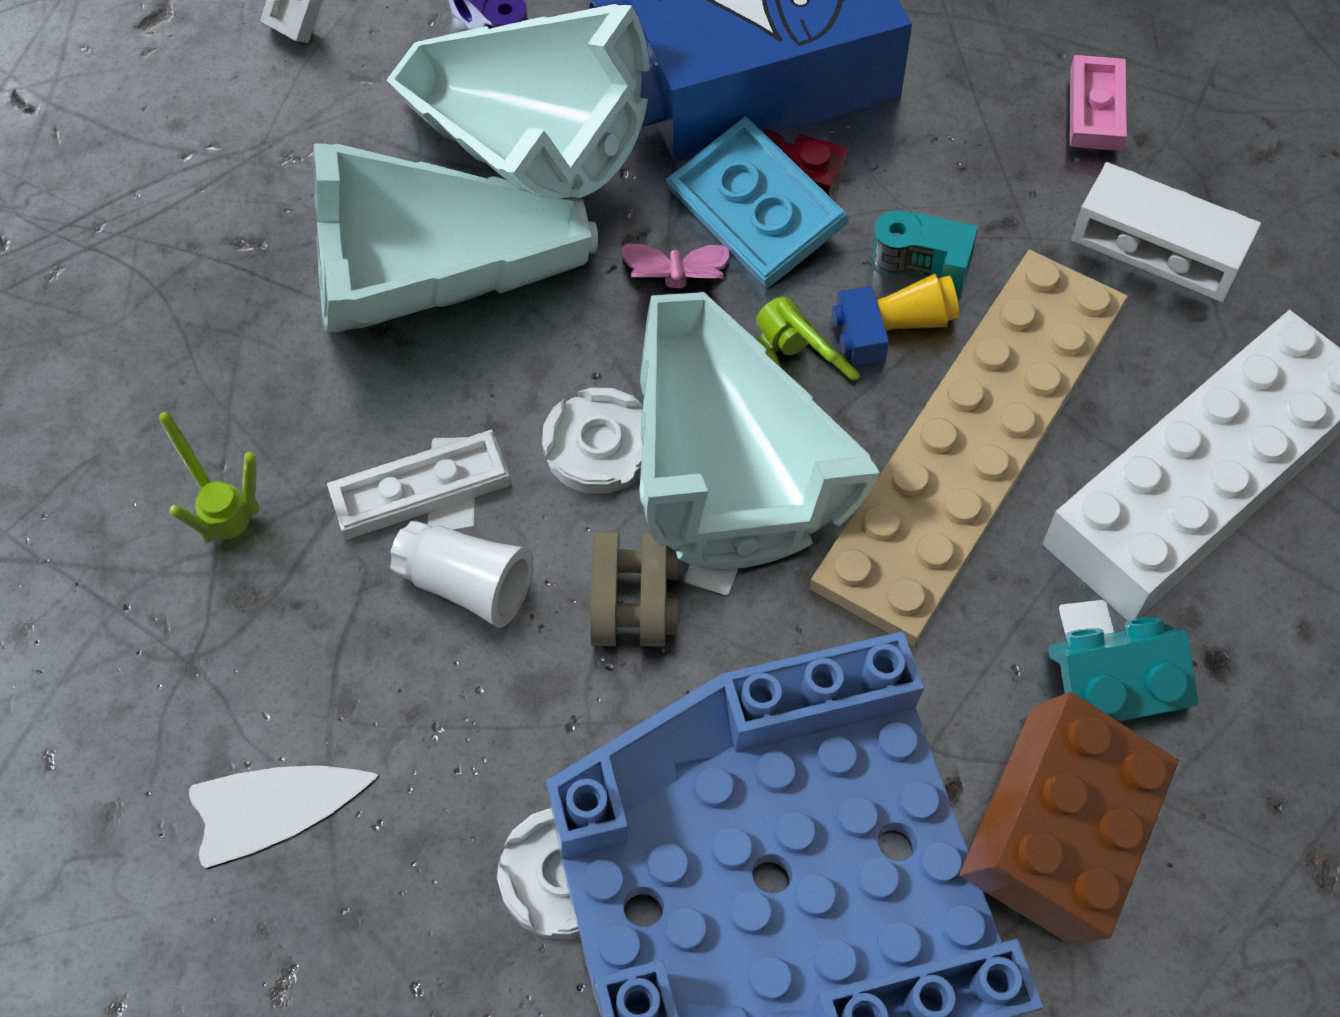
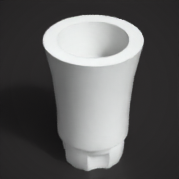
[390,521,533,628]

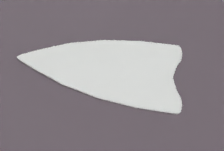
[189,766,378,868]

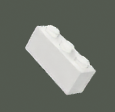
[1071,162,1261,303]

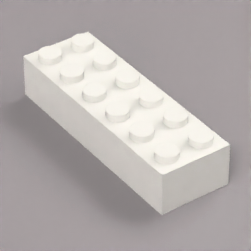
[1042,309,1340,621]

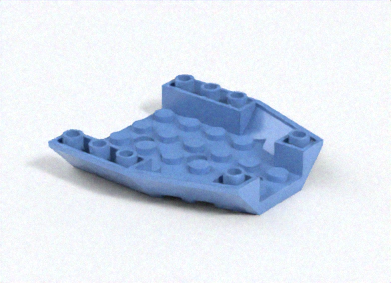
[546,631,1043,1017]

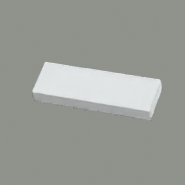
[327,429,511,540]

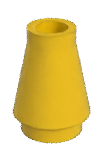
[876,273,960,331]

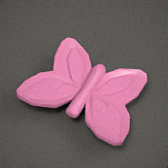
[622,244,729,288]

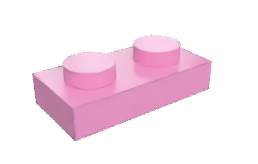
[1070,55,1127,151]

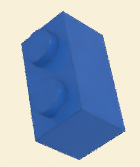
[832,286,889,367]

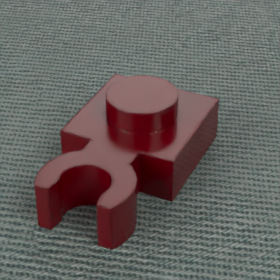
[761,130,848,197]

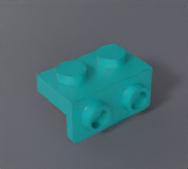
[1048,617,1199,722]

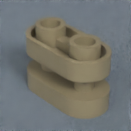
[590,531,679,647]

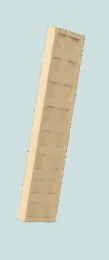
[809,249,1128,647]

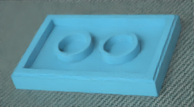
[665,116,849,289]

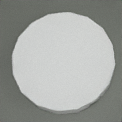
[542,388,643,494]
[497,808,580,940]

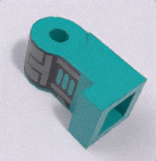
[872,210,978,298]

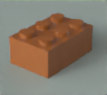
[958,691,1179,944]

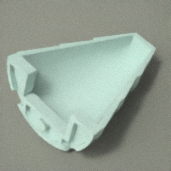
[387,4,649,200]
[314,144,598,333]
[640,292,880,569]

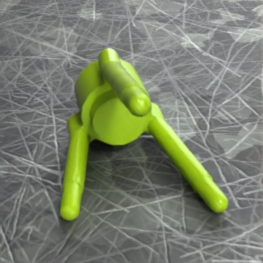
[756,296,860,381]
[159,412,260,543]

